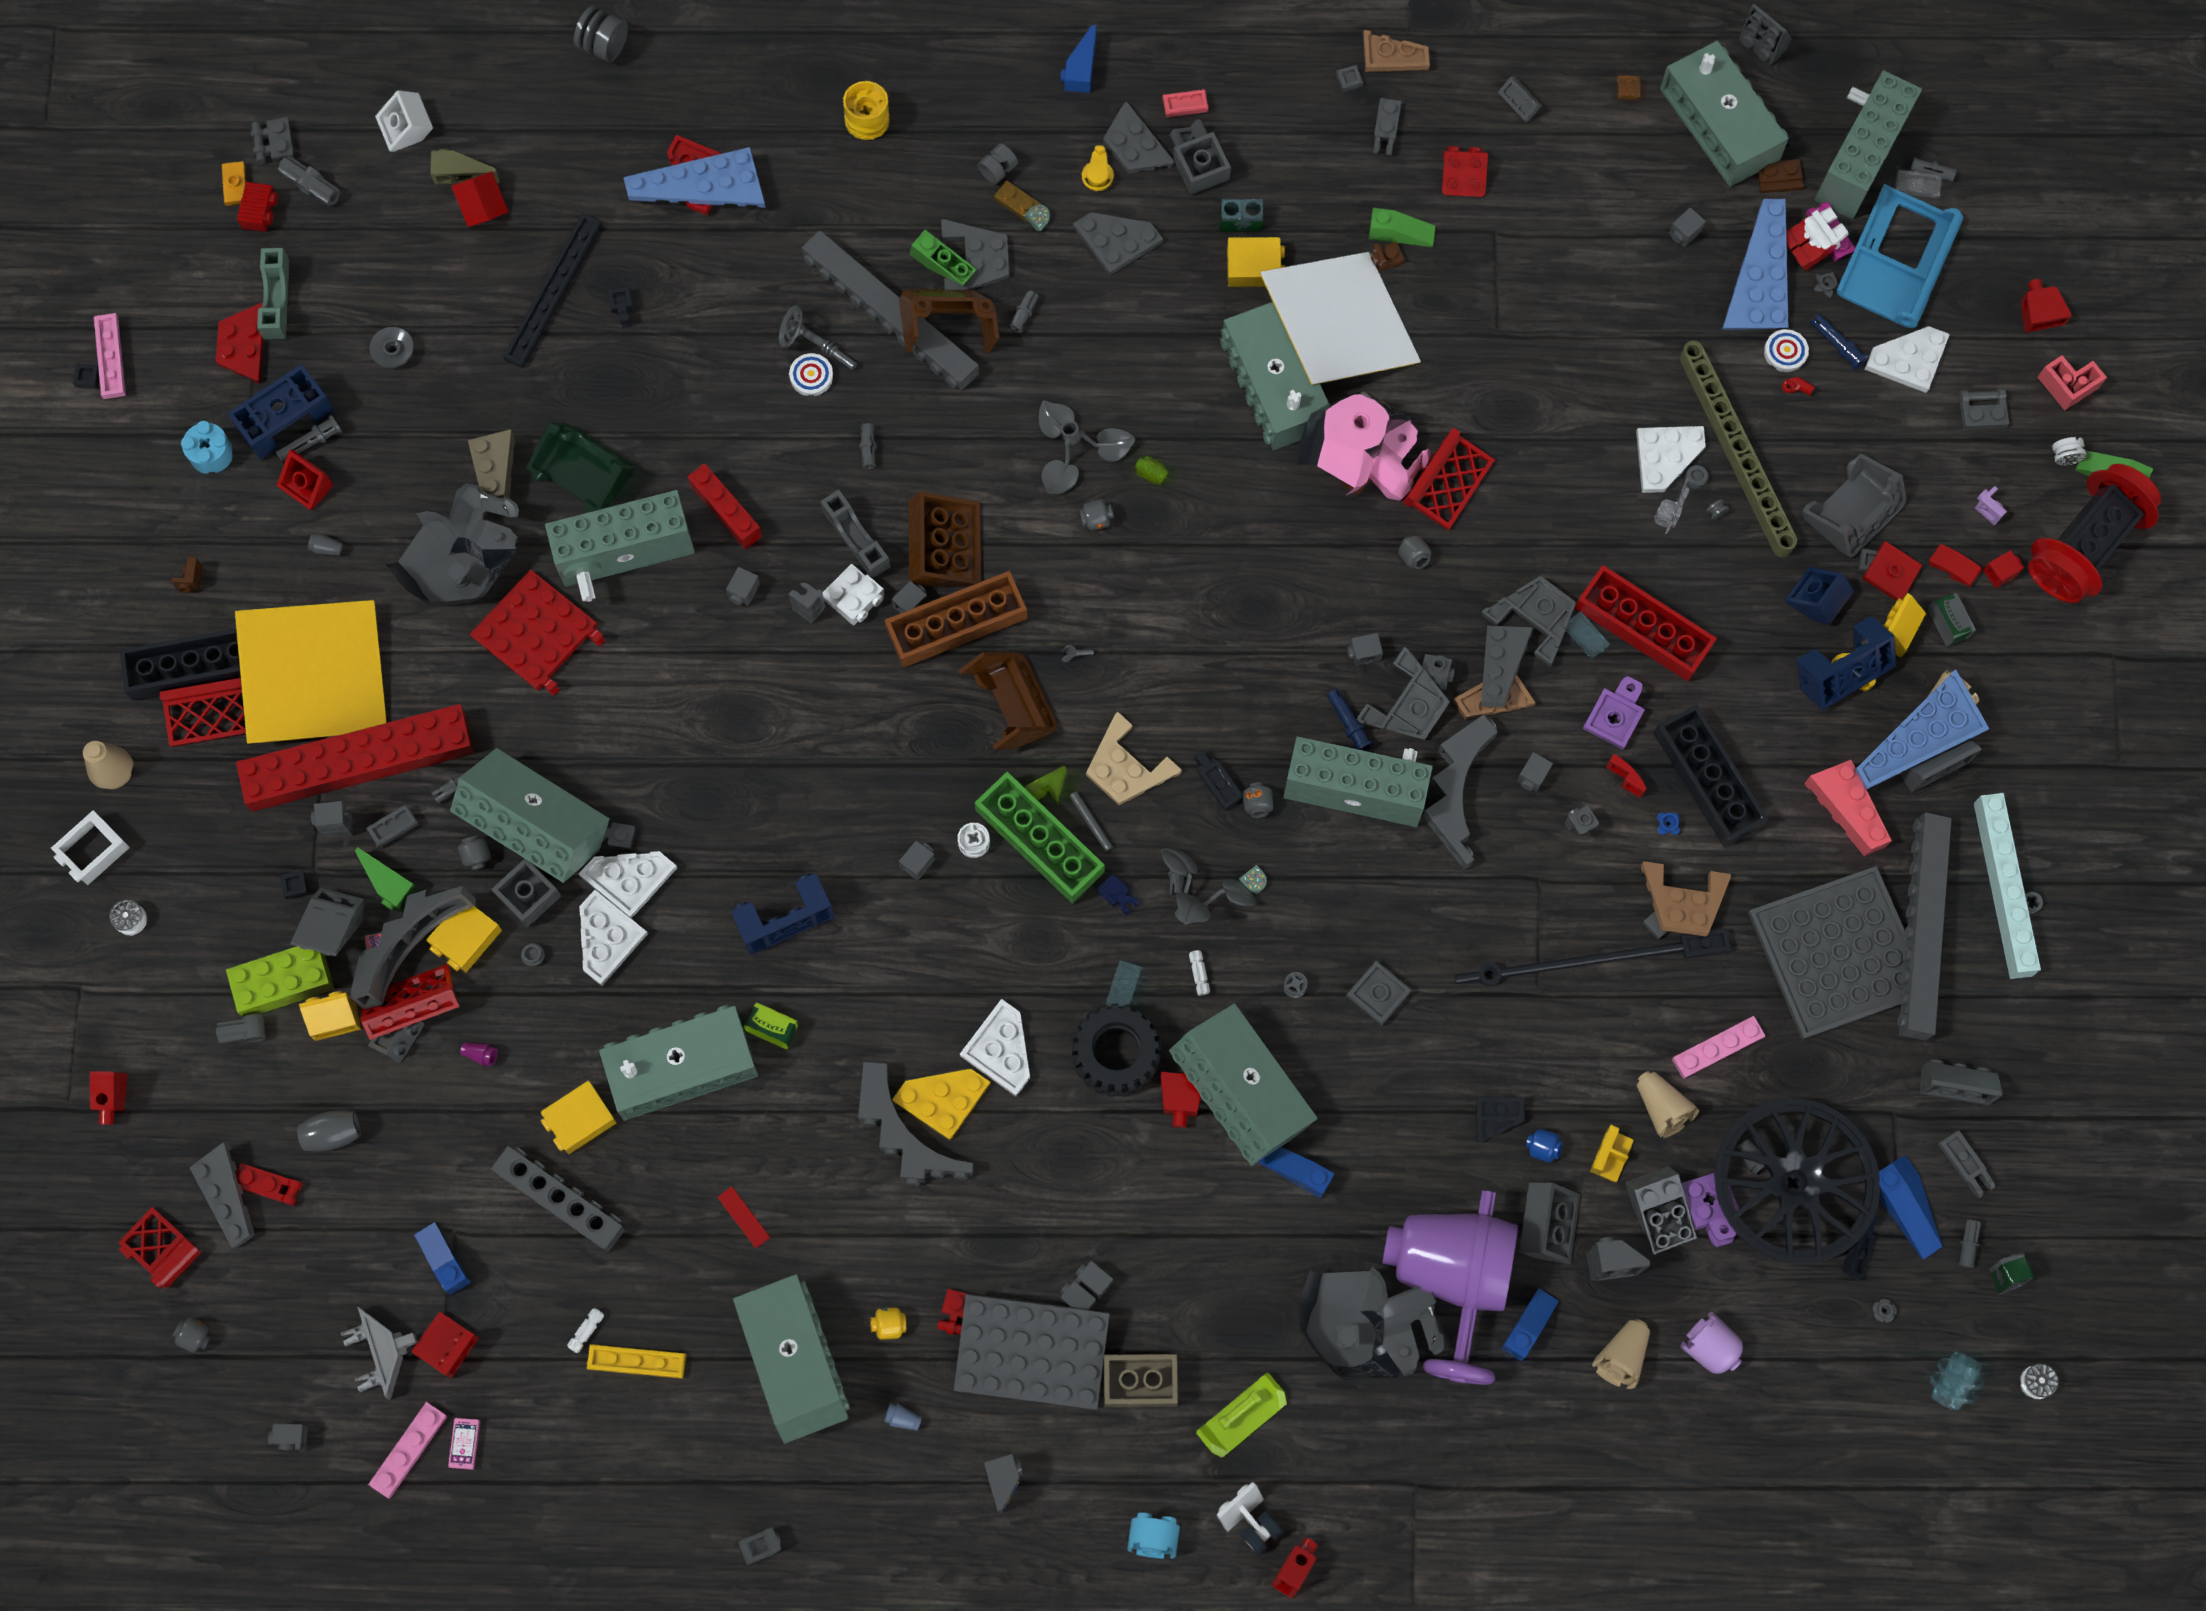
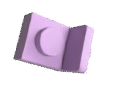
[1975,486,2007,526]

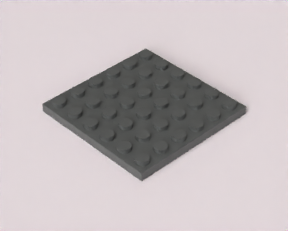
[1748,866,1907,1040]

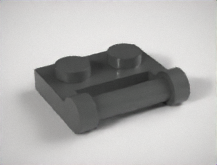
[1959,388,2009,430]

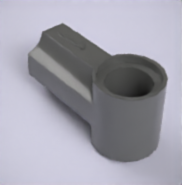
[216,1014,266,1044]

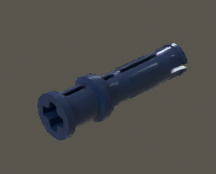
[1810,313,1868,370]
[1326,689,1375,751]

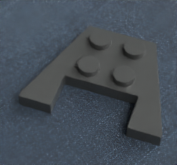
[941,220,1009,290]
[1482,576,1576,667]
[1356,646,1450,740]

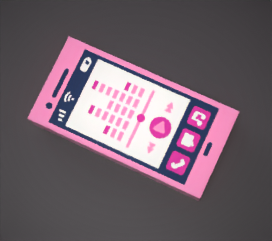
[448,1418,480,1470]

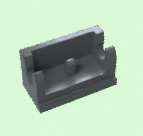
[789,583,826,624]

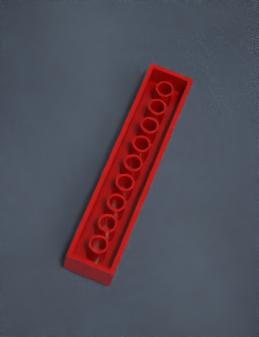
[236,704,475,812]

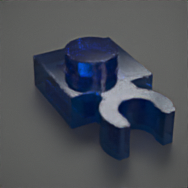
[1097,874,1138,915]

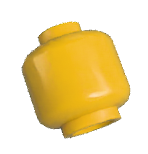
[871,1308,906,1340]

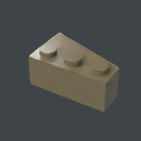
[468,429,516,499]

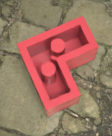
[2038,355,2107,410]

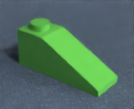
[1369,208,1435,247]
[2075,450,2153,478]
[355,847,417,912]

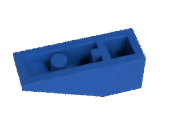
[1061,25,1096,93]
[1259,1147,1334,1199]
[414,1222,471,1295]
[1501,1288,1559,1361]

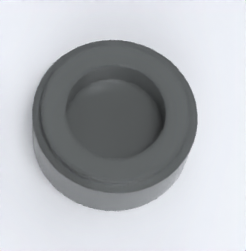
[1685,465,1708,489]

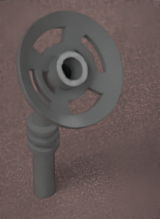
[779,305,857,370]

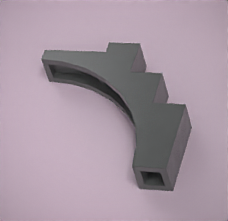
[350,886,476,1009]
[858,1062,974,1186]

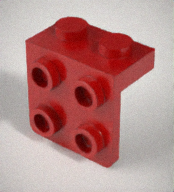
[1442,146,1488,197]

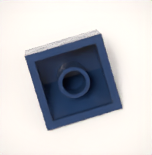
[1785,567,1854,625]

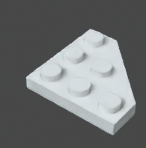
[1865,327,1949,393]
[1636,426,1705,493]
[579,851,677,919]
[579,890,648,986]
[960,999,1030,1096]

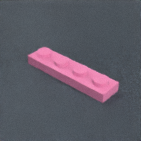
[94,313,126,399]
[1672,1016,1765,1079]
[368,1402,448,1499]

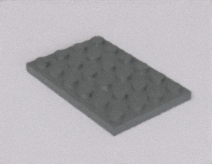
[954,1294,1110,1410]

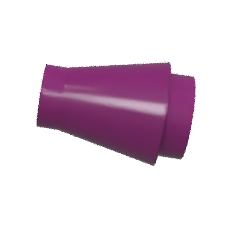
[460,1042,498,1067]

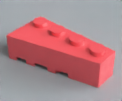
[1804,760,1892,857]

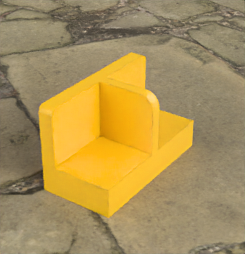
[1590,1125,1633,1182]

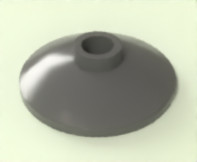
[369,327,414,368]

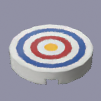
[1764,329,1809,372]
[789,353,833,396]

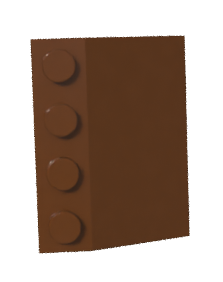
[908,491,981,587]

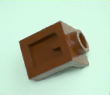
[1370,241,1405,272]
[171,557,203,593]

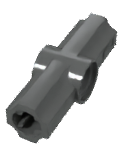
[278,156,341,206]

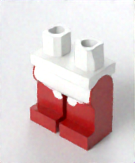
[1786,207,1848,272]

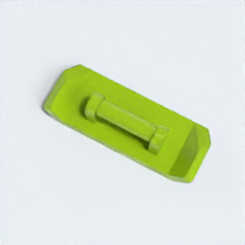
[1196,1373,1287,1458]

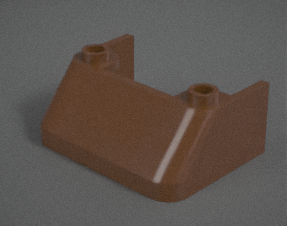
[899,289,999,353]
[958,652,1057,750]

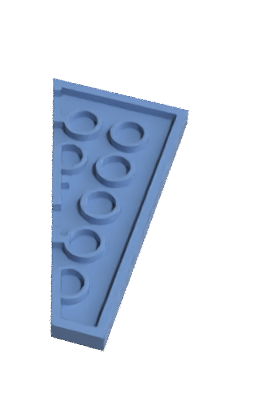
[623,147,765,208]
[1721,199,1788,330]
[1855,669,1989,790]

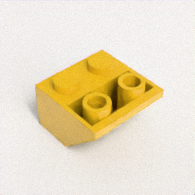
[1883,593,1926,657]
[299,991,361,1041]

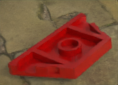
[216,303,264,384]

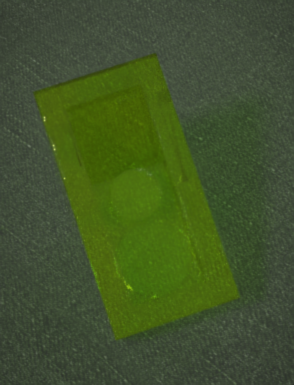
[1024,766,1067,805]

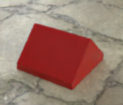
[451,171,508,227]
[277,449,333,510]

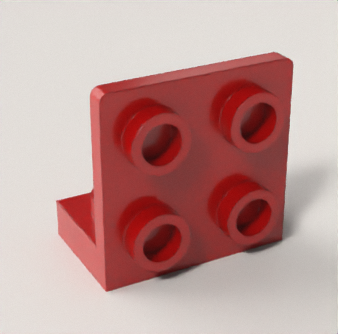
[412,1312,479,1379]

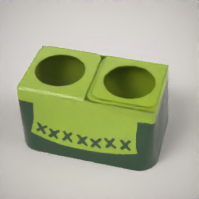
[744,1002,798,1050]

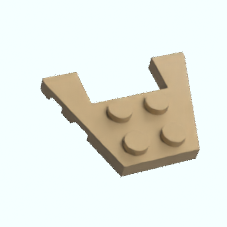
[1086,712,1182,805]

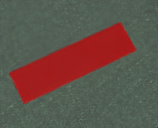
[717,1186,770,1248]

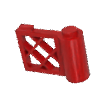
[118,1207,202,1289]

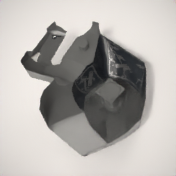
[385,483,519,606]
[1299,1266,1444,1380]

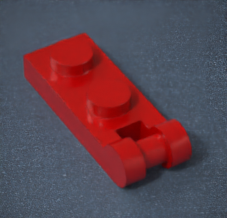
[236,1163,303,1206]

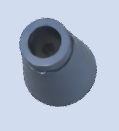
[884,1403,922,1431]

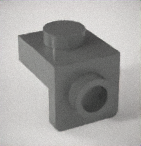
[1170,120,1207,146]
[1564,805,1599,835]
[738,1527,781,1565]

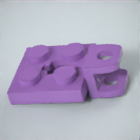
[1583,676,1645,750]
[1681,1173,1739,1247]

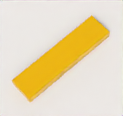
[587,1345,686,1379]

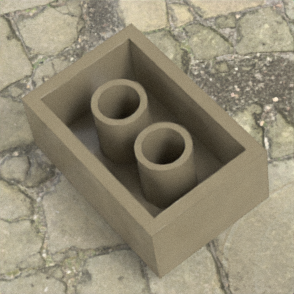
[1104,1354,1178,1407]

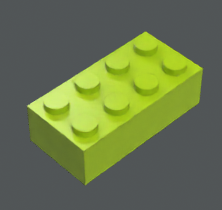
[226,946,335,1017]

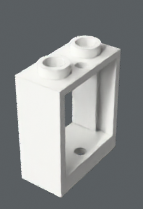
[51,811,130,885]

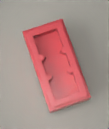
[1163,89,1208,117]

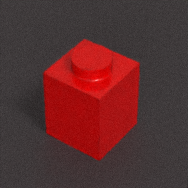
[1983,550,2023,589]

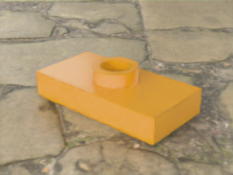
[222,162,246,206]

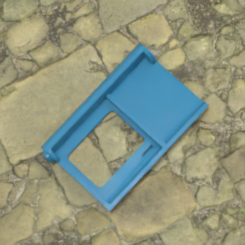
[1837,184,1963,328]

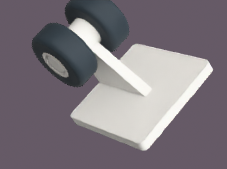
[1217,1482,1284,1556]

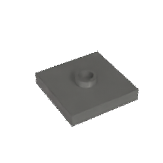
[1346,961,1412,1026]

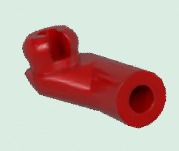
[1782,377,1815,396]

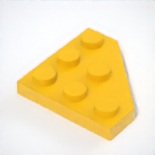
[892,1069,990,1140]

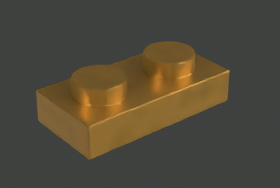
[994,181,1041,223]

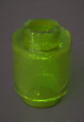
[1134,455,1169,485]

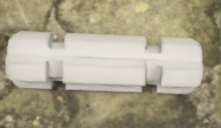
[1189,950,1210,996]
[567,1308,604,1353]

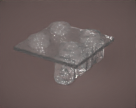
[1654,478,1690,534]

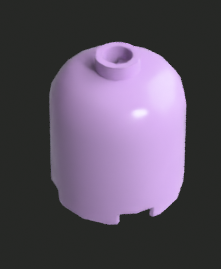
[1681,1312,1743,1374]

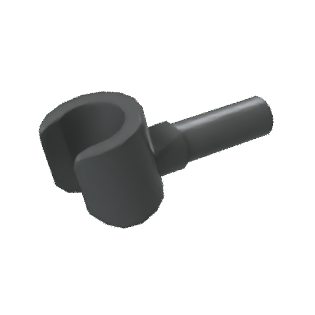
[1060,645,1093,662]

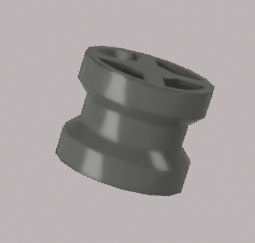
[1283,972,1308,999]

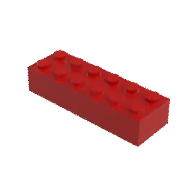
[1575,565,1717,682]

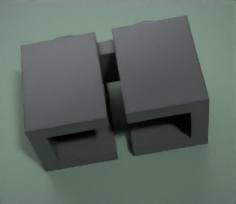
[311,801,353,839]
[1060,1261,1113,1310]

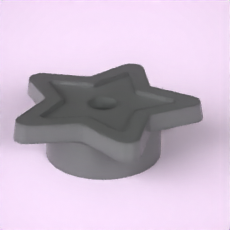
[1814,272,1839,298]

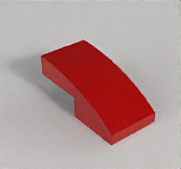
[1929,544,1981,587]
[1606,754,1646,798]

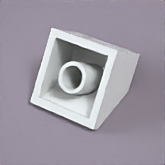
[375,90,433,152]

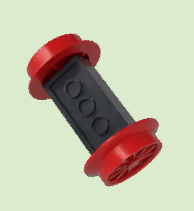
[2028,464,2161,603]

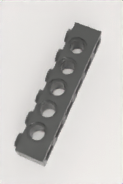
[491,1146,625,1253]

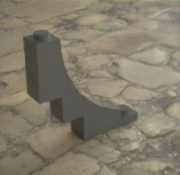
[1423,714,1497,870]

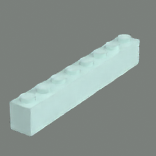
[1974,793,2041,979]

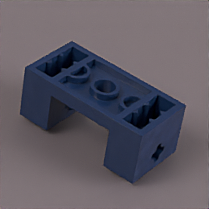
[227,364,334,460]
[1797,616,1896,710]
[731,873,834,955]

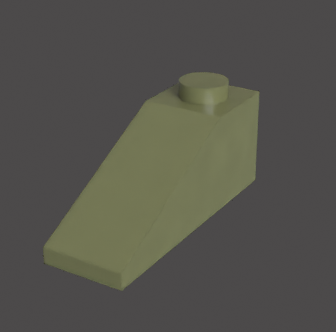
[431,149,499,185]

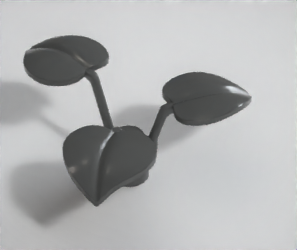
[1039,400,1135,495]
[1160,848,1257,925]

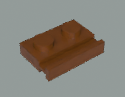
[1757,159,1804,194]

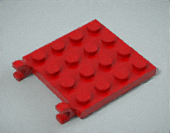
[470,570,605,696]

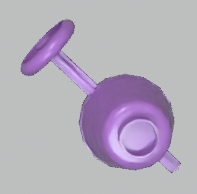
[1383,1190,1518,1385]

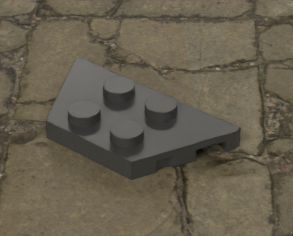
[1103,102,1175,174]

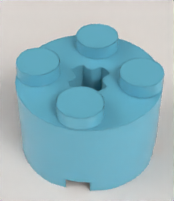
[181,421,233,474]
[1127,1513,1180,1559]

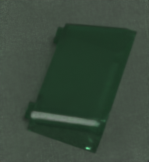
[526,422,636,513]

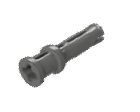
[276,415,342,464]

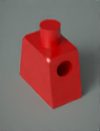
[2021,279,2072,333]
[90,1071,128,1125]
[1160,1072,1201,1128]
[1270,1538,1318,1599]

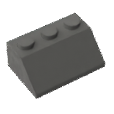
[1900,739,1981,793]
[1919,1060,2003,1105]
[1519,1183,1580,1264]
[1586,1237,1650,1282]

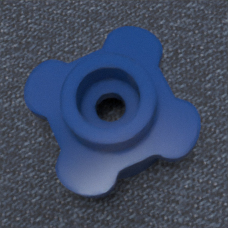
[1657,813,1680,835]

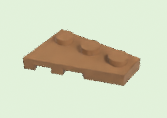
[1363,30,1430,72]
[1453,674,1535,720]

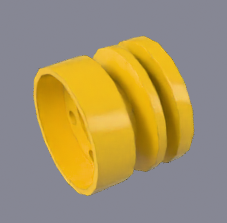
[843,81,889,140]

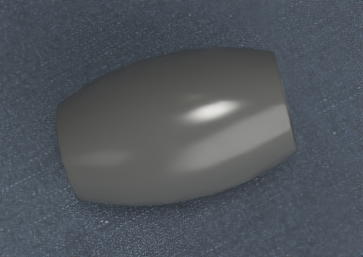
[297,1110,361,1152]

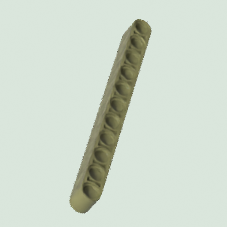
[1680,341,1797,557]

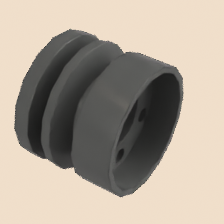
[574,6,628,63]

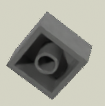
[1173,132,1231,195]
[491,859,561,928]

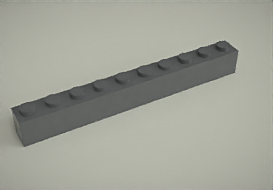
[802,230,979,391]
[1897,812,1951,1041]

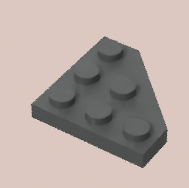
[1073,212,1163,276]

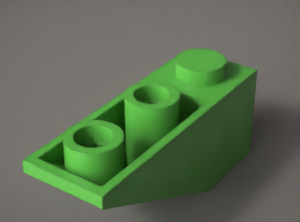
[910,230,976,286]

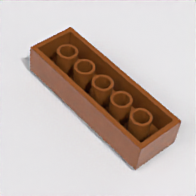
[884,571,1027,668]

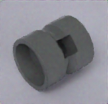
[977,143,1018,185]

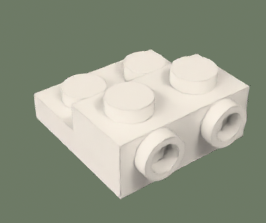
[823,564,884,626]

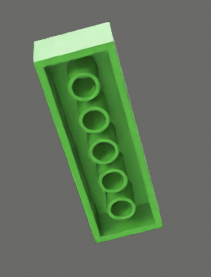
[975,772,1105,904]

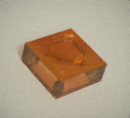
[1617,76,1640,99]

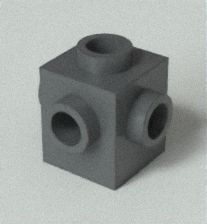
[1422,654,1455,690]

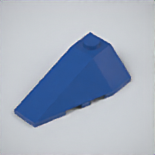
[1879,1155,1943,1260]

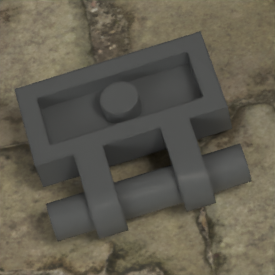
[251,117,295,164]

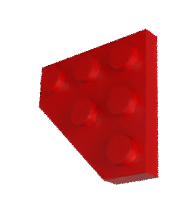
[667,135,722,215]

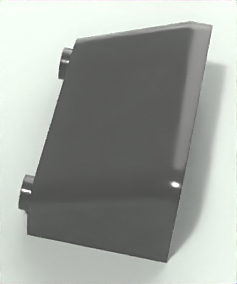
[1802,453,1906,557]

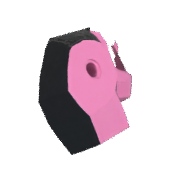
[1298,391,1431,501]

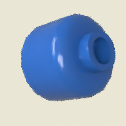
[1526,1129,1563,1163]

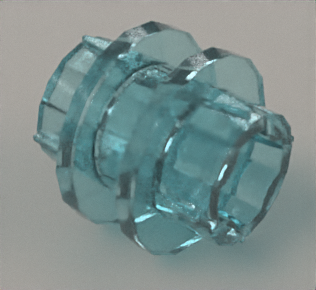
[1930,1352,1984,1410]

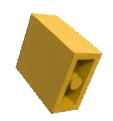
[1227,237,1285,287]
[427,906,502,973]
[541,1080,616,1154]

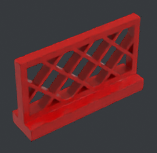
[1402,428,1495,530]
[159,678,246,747]
[360,964,460,1040]

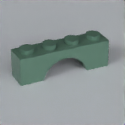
[257,248,289,340]

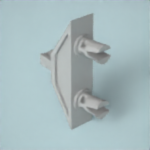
[341,1307,418,1400]

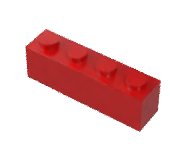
[687,463,762,550]

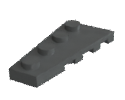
[1481,626,1533,707]
[189,1142,255,1248]

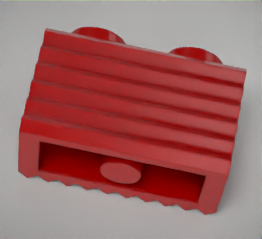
[237,182,278,232]

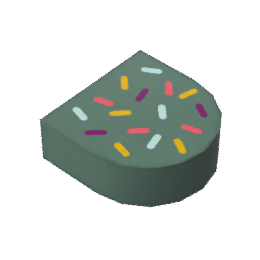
[1024,205,1050,231]
[1239,865,1267,893]

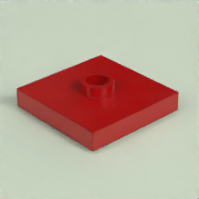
[1862,541,1922,601]

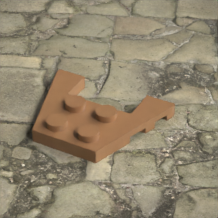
[1641,861,1731,936]

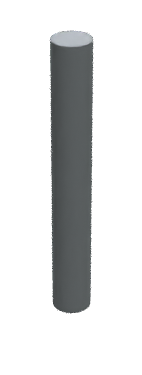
[1069,791,1113,852]

